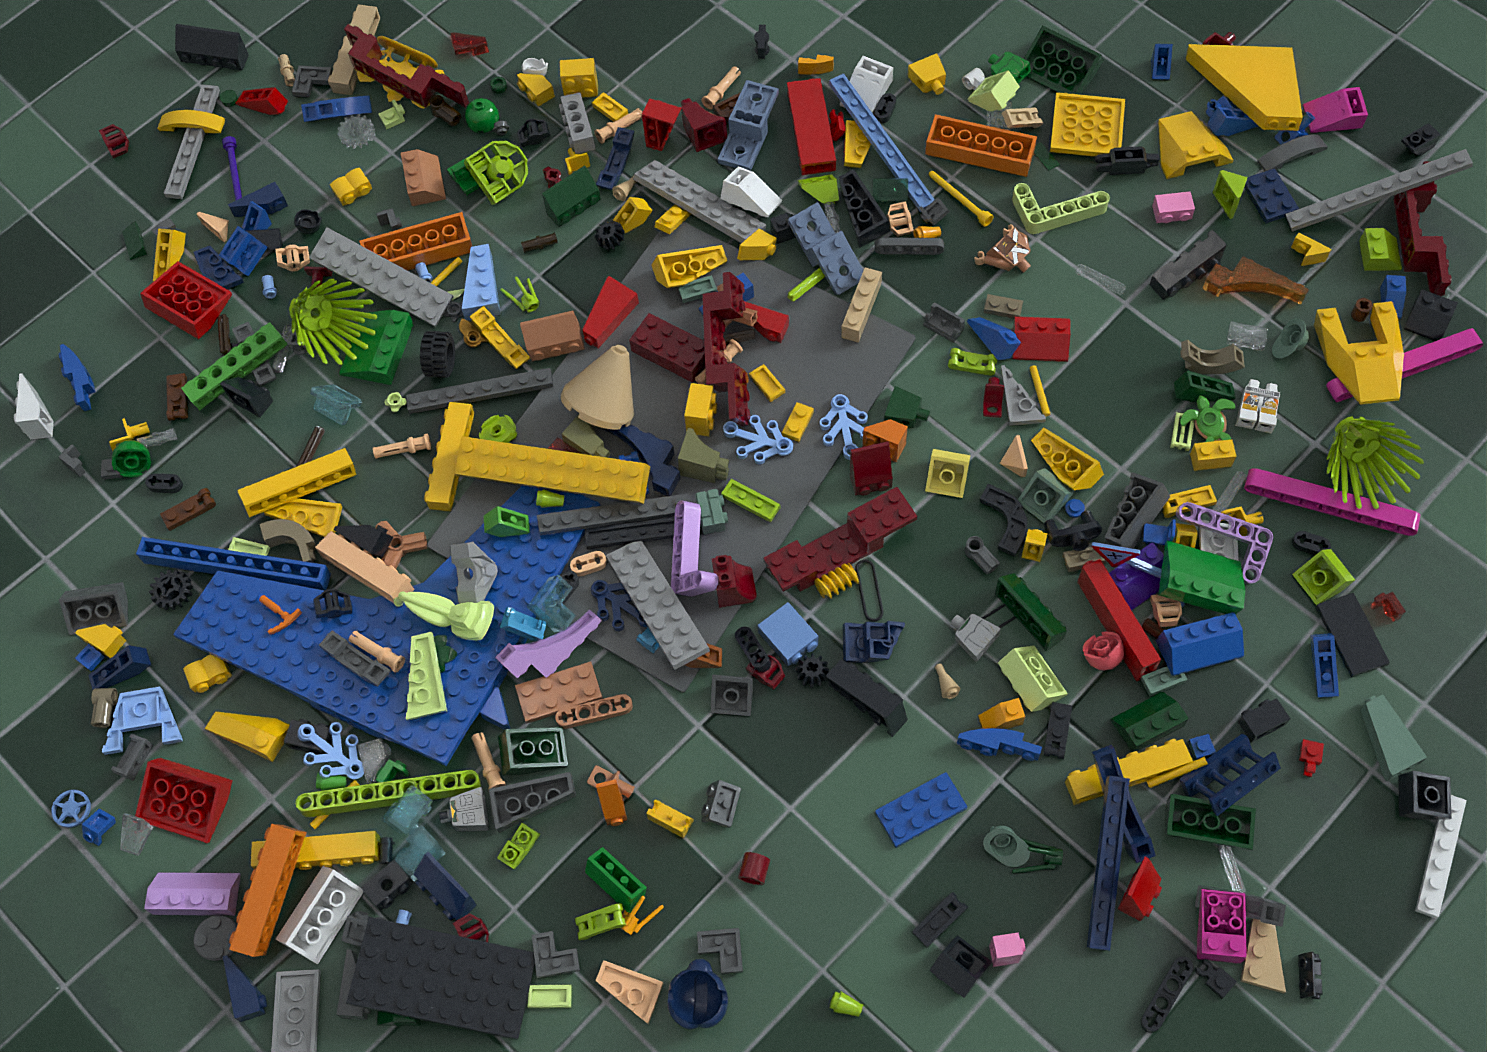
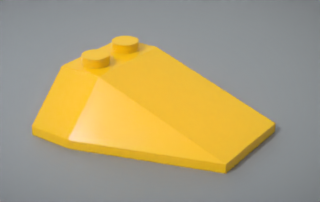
[1158,111,1233,179]

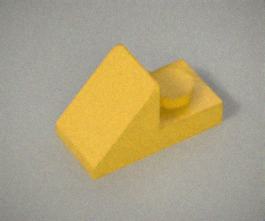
[1291,233,1331,266]

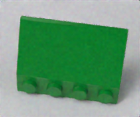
[339,310,414,385]
[1158,540,1246,615]

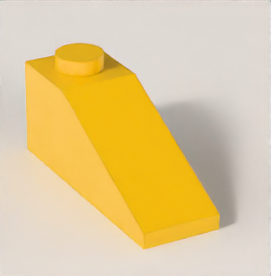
[153,229,186,281]

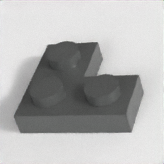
[292,66,333,97]
[697,928,743,974]
[532,931,580,979]

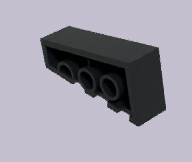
[838,169,890,248]
[1149,230,1227,300]
[826,659,908,737]

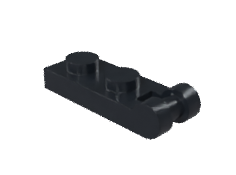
[1043,702,1072,760]
[912,892,968,948]

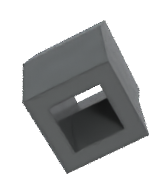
[151,218,177,236]

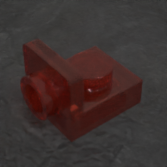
[1371,591,1406,622]

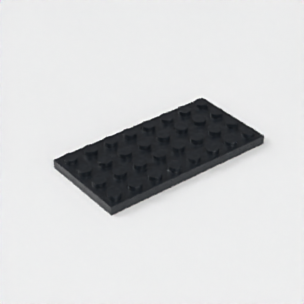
[346,917,535,1040]

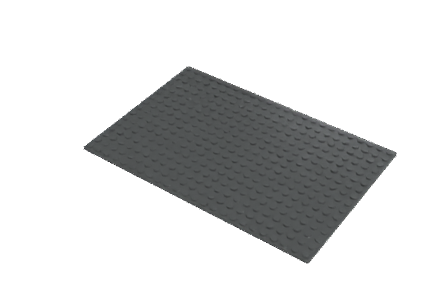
[427,222,915,693]

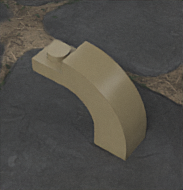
[1180,340,1245,374]
[260,519,317,563]

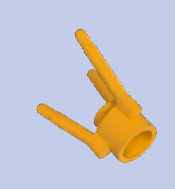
[621,896,664,935]

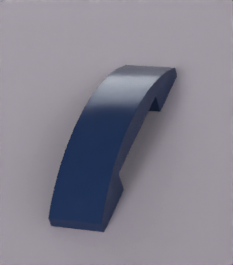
[596,127,635,190]

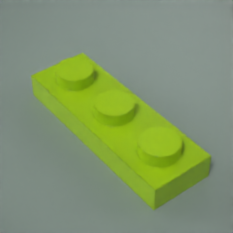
[721,479,780,523]

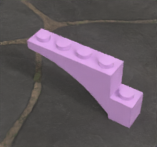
[495,610,602,678]

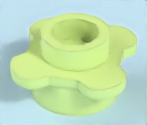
[385,392,407,412]

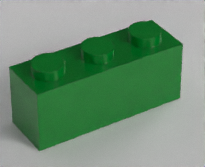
[585,847,647,913]

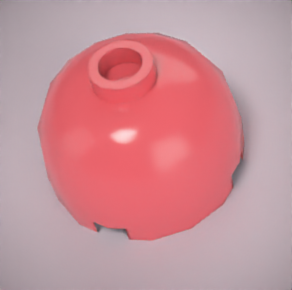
[1082,631,1124,670]

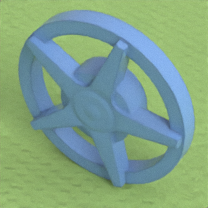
[51,790,91,828]

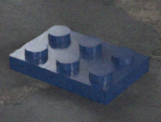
[1244,168,1299,224]

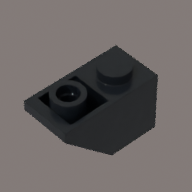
[1401,123,1441,156]

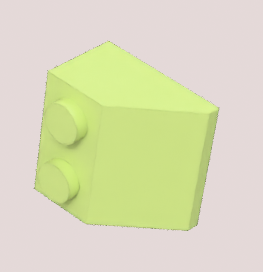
[968,70,1020,112]

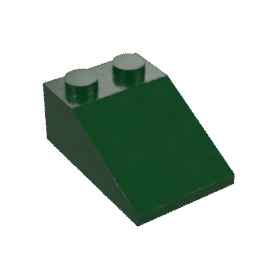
[498,727,568,776]

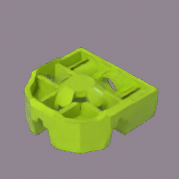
[464,141,528,205]

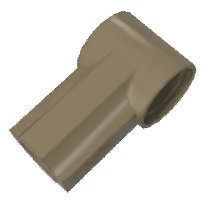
[91,688,118,728]

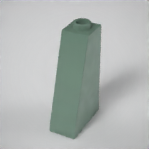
[1360,695,1427,782]

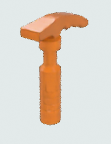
[259,595,302,634]

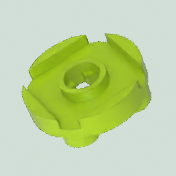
[479,415,517,443]

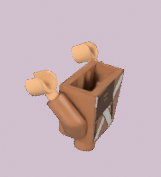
[974,224,1031,273]

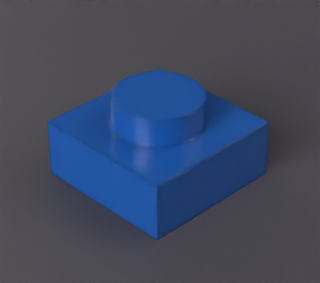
[75,644,105,671]
[1188,734,1216,760]

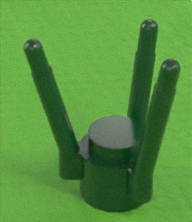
[1012,838,1063,873]

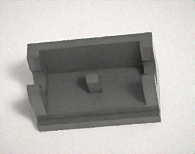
[923,302,965,343]
[111,734,153,781]

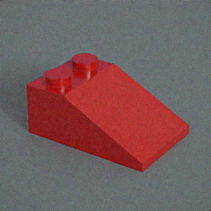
[1118,857,1162,921]

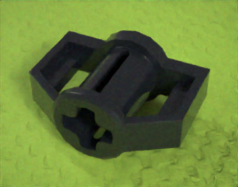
[754,25,770,59]
[517,118,551,147]
[313,589,352,618]

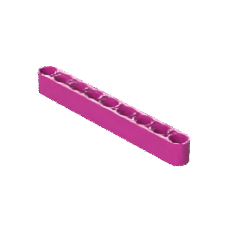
[1326,328,1484,402]
[1244,468,1421,536]

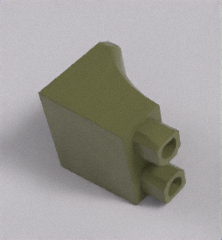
[562,413,610,458]
[678,428,729,483]

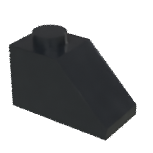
[770,213,810,244]

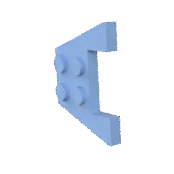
[102,687,183,755]

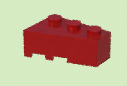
[642,99,682,151]

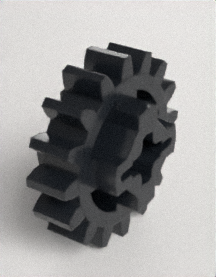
[149,569,193,610]

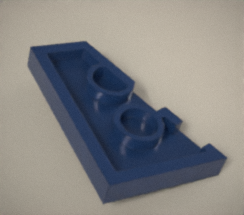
[193,245,244,289]

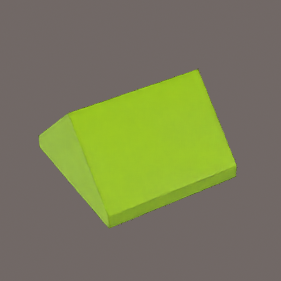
[1213,170,1248,219]

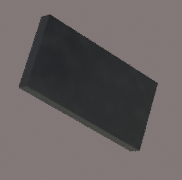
[1316,593,1390,677]

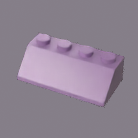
[144,873,241,916]

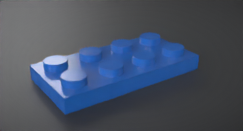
[875,772,968,848]

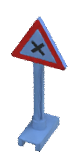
[1092,542,1185,607]

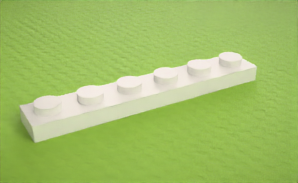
[1415,795,1467,919]

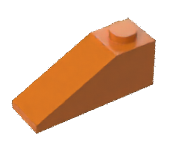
[596,779,627,826]

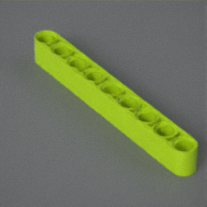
[295,770,481,817]

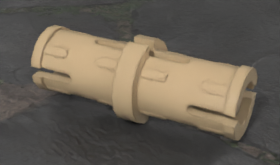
[278,54,295,86]

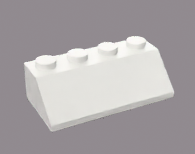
[276,866,364,964]

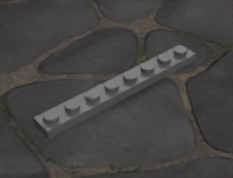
[406,368,554,414]
[537,493,690,535]

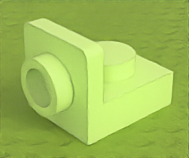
[379,100,405,129]

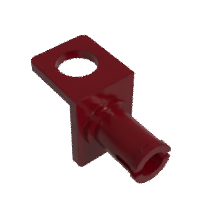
[1202,32,1236,46]
[304,266,332,289]
[983,377,1004,418]

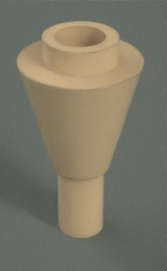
[612,176,637,201]
[935,664,960,699]

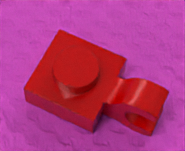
[829,109,846,141]
[1299,739,1324,777]

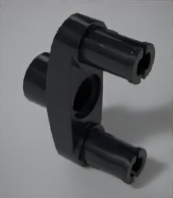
[1044,510,1102,551]

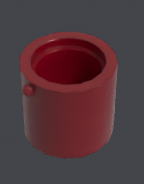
[738,852,770,886]

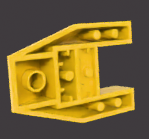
[1314,301,1404,405]

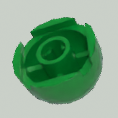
[465,98,499,133]
[111,440,151,478]

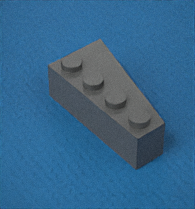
[1105,472,1170,549]
[489,772,576,833]

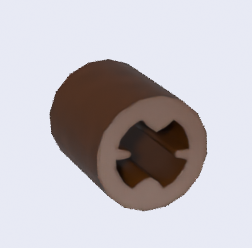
[1351,298,1373,322]

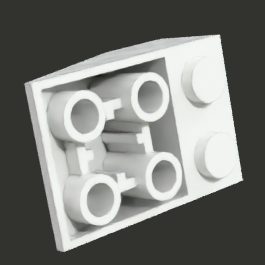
[840,56,893,113]
[720,166,782,217]
[14,374,54,440]

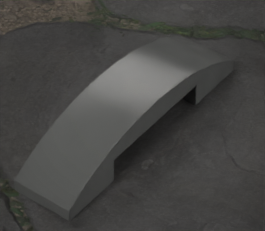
[1257,134,1328,171]
[232,321,277,386]
[319,630,391,687]
[1195,885,1286,927]

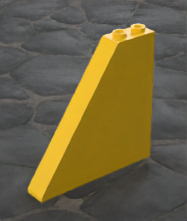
[1186,44,1303,131]

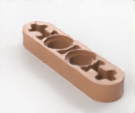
[555,694,633,729]

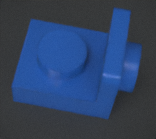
[82,808,116,846]

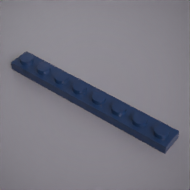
[1087,775,1130,951]

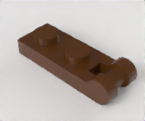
[166,373,188,421]
[160,488,216,531]

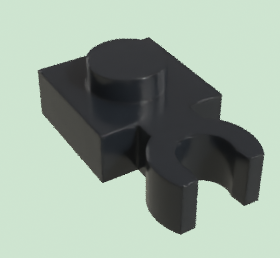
[1195,959,1237,999]

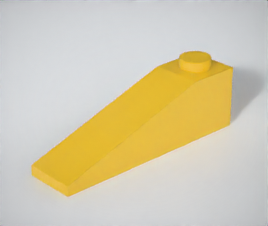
[1031,428,1104,490]
[205,712,290,762]

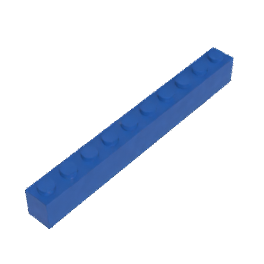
[136,537,331,591]

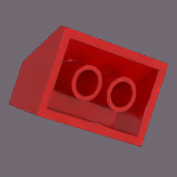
[1012,316,1071,362]

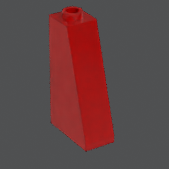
[582,276,639,349]

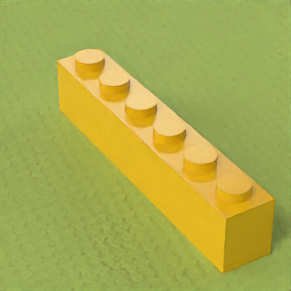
[424,402,474,511]
[238,448,356,517]
[1065,739,1193,805]
[251,831,380,870]

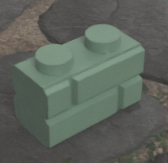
[695,489,728,535]

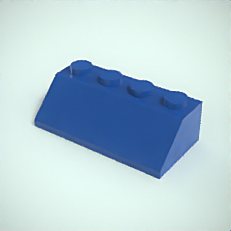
[1156,612,1244,676]

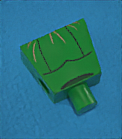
[988,51,1031,84]

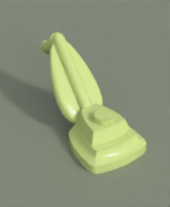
[394,591,494,640]

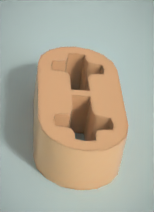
[570,551,607,576]

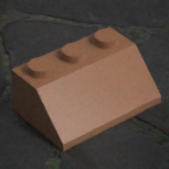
[401,149,446,206]
[520,311,585,361]

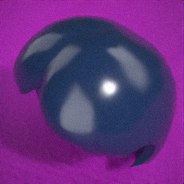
[667,959,729,1030]

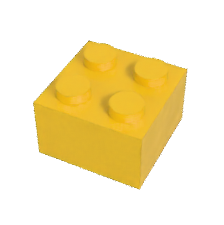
[560,58,598,97]
[684,383,718,436]

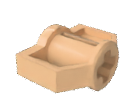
[886,201,914,237]
[275,245,310,272]
[1150,595,1182,627]

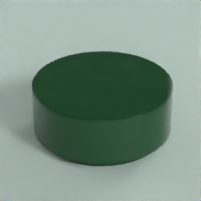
[490,77,507,94]
[220,90,238,107]

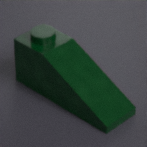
[1174,371,1236,402]

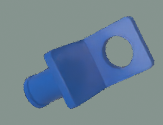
[1206,95,1237,118]
[1275,111,1315,145]
[1143,519,1176,547]

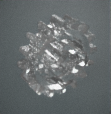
[337,114,375,149]

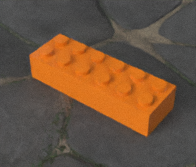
[925,114,1037,177]
[359,212,473,271]
[229,824,306,957]

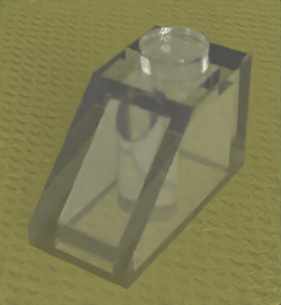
[358,738,391,784]

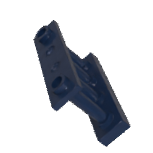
[1179,734,1281,816]

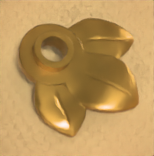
[459,319,488,347]

